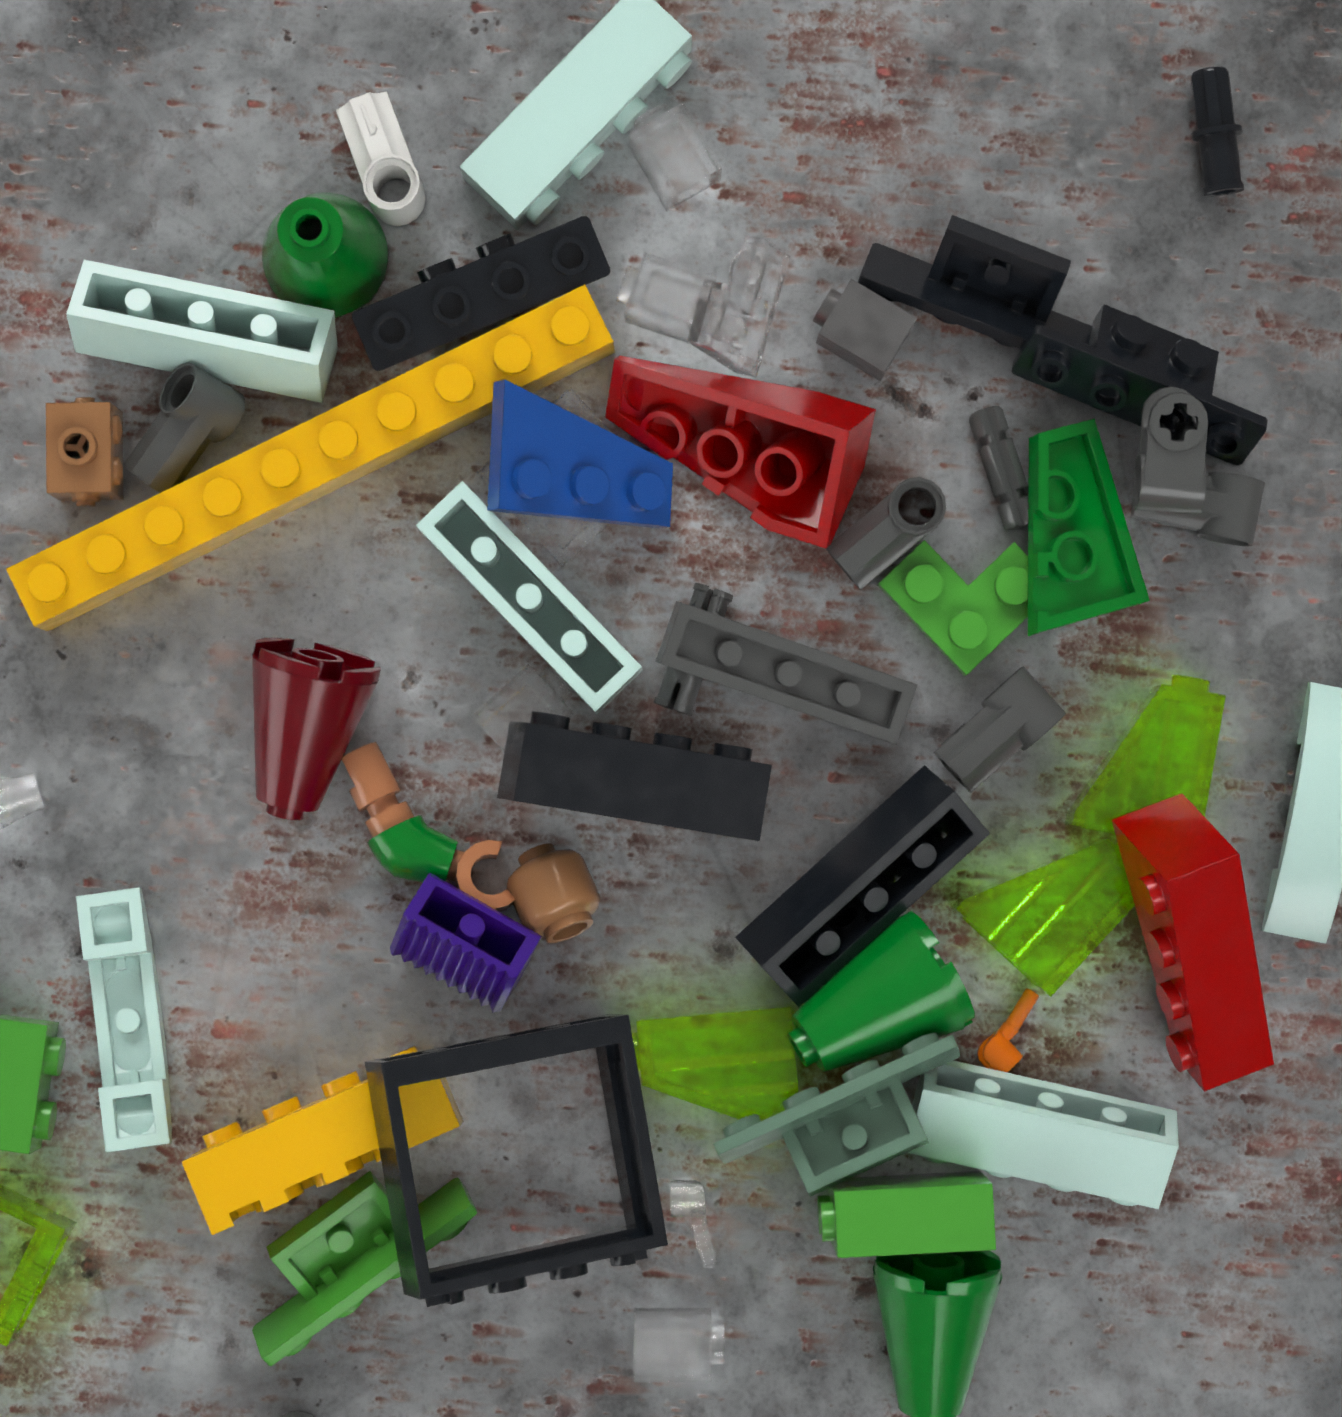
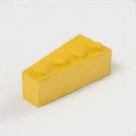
[182,1046,464,1235]

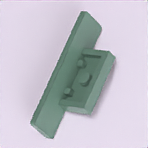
[713,1033,960,1197]

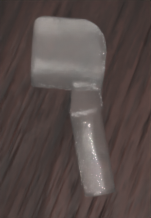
[670,1180,718,1268]

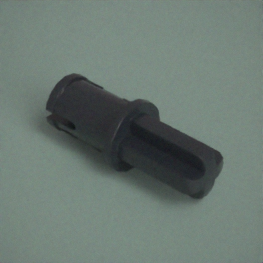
[1191,66,1244,197]

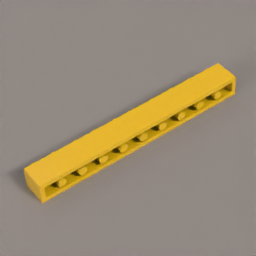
[6,284,615,631]

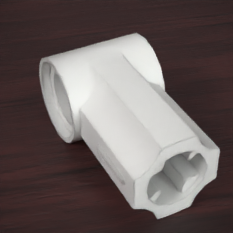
[336,91,426,226]

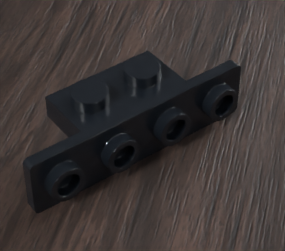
[858,215,1092,349]
[352,216,610,371]
[1012,304,1268,466]

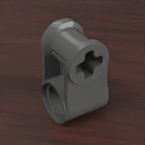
[1133,386,1208,514]

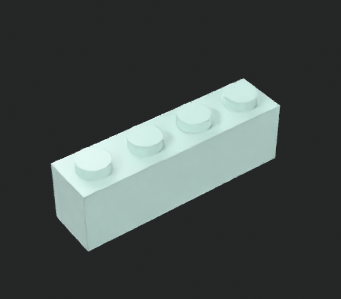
[459,0,692,231]
[66,260,338,403]
[415,481,643,714]
[907,1060,1179,1209]

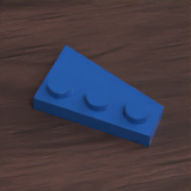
[487,379,673,528]

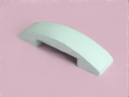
[1261,682,1342,944]
[76,887,172,1153]

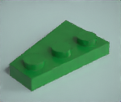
[1028,418,1150,636]

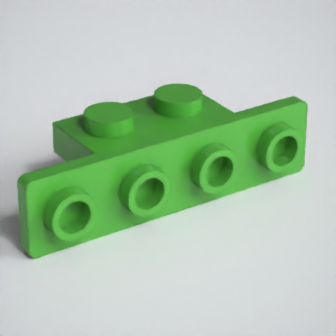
[252,1171,477,1366]

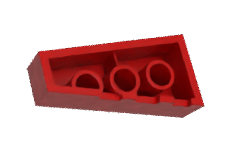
[1111,793,1274,1092]

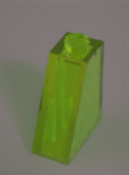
[1065,675,1226,834]
[950,839,1135,997]
[632,1004,799,1121]

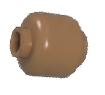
[507,843,600,943]

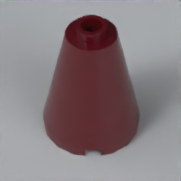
[252,638,381,820]

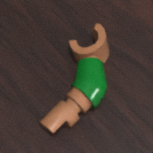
[342,742,515,912]

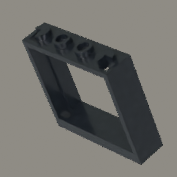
[365,1014,668,1307]

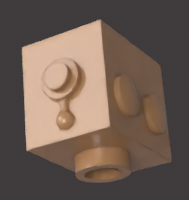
[46,397,124,507]

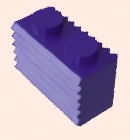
[390,873,542,1013]

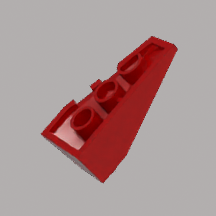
[605,355,876,549]

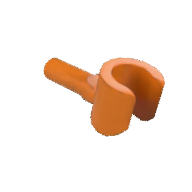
[977,988,1039,1072]

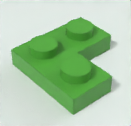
[877,540,1028,677]

